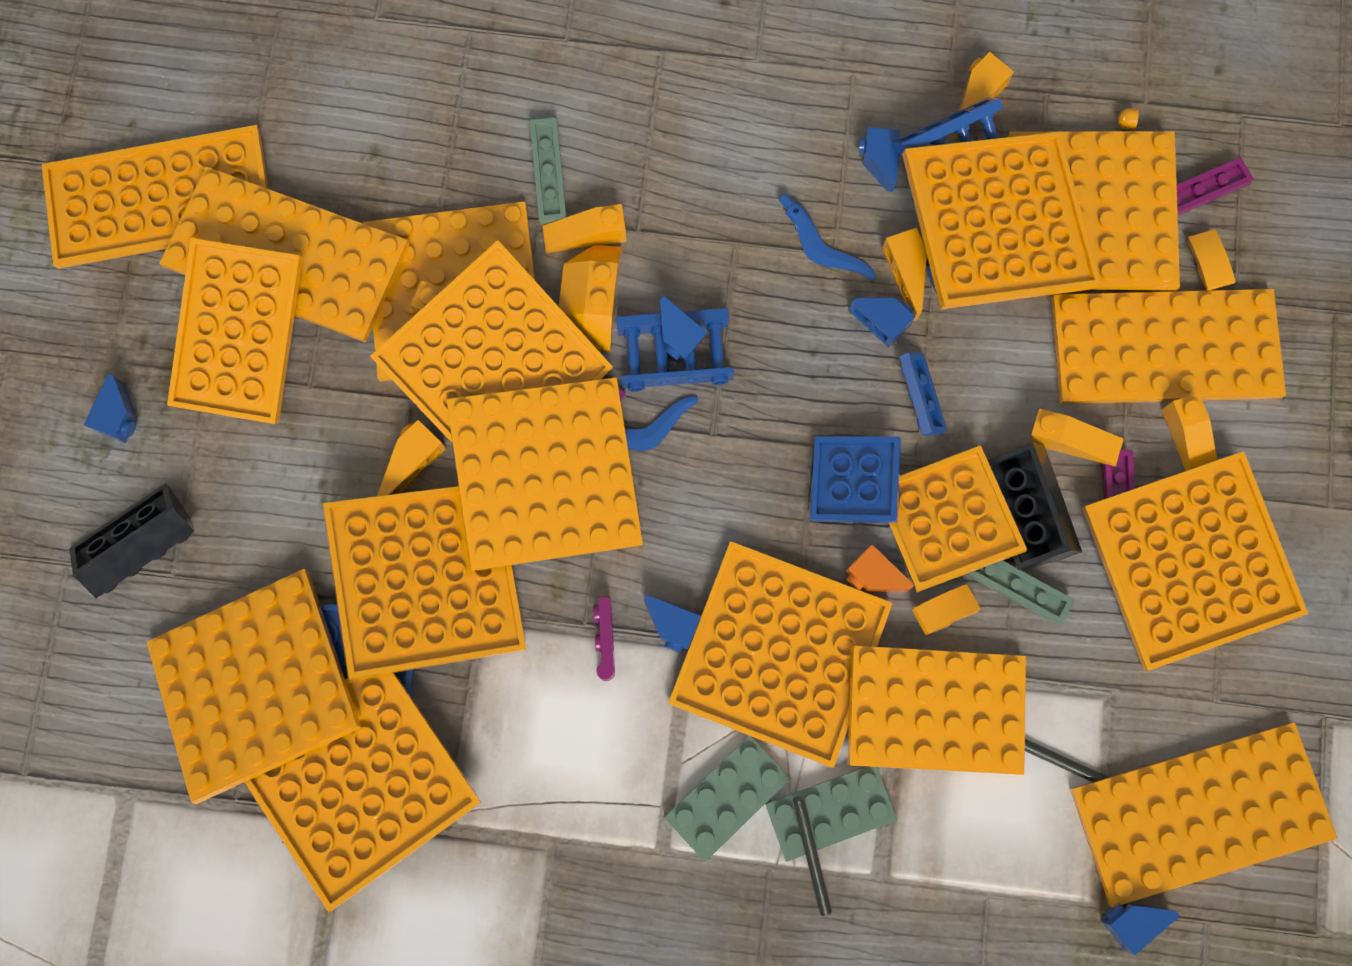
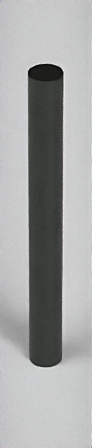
[1025,739,1109,782]
[792,797,832,916]

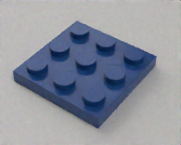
[810,436,901,523]

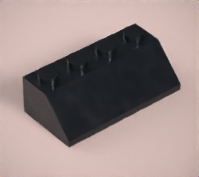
[988,442,1082,570]
[69,483,195,598]

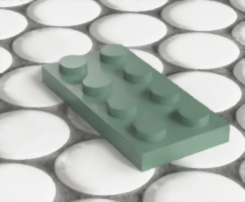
[664,736,791,862]
[765,766,897,862]

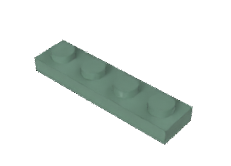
[530,117,567,225]
[965,560,1075,626]

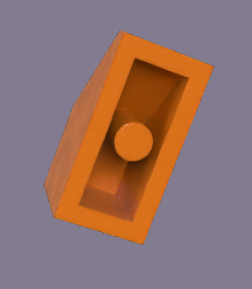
[845,545,914,593]

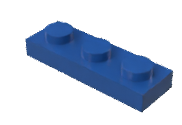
[899,352,948,436]

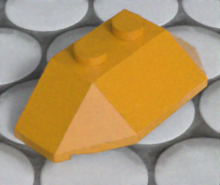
[559,244,622,353]

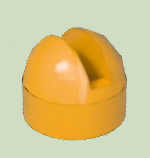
[1118,108,1139,131]

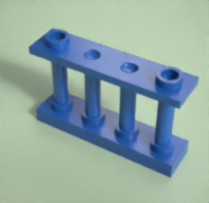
[892,98,1003,204]
[616,308,734,392]

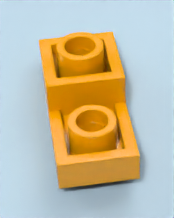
[1187,229,1235,291]
[912,584,981,635]

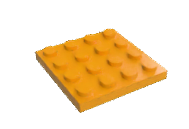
[888,445,1027,592]

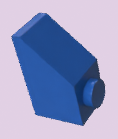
[858,127,900,192]
[660,296,707,361]
[849,298,916,348]
[84,374,137,443]
[644,595,701,653]
[1101,903,1180,955]

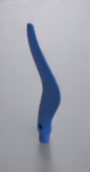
[779,193,876,280]
[625,396,698,451]

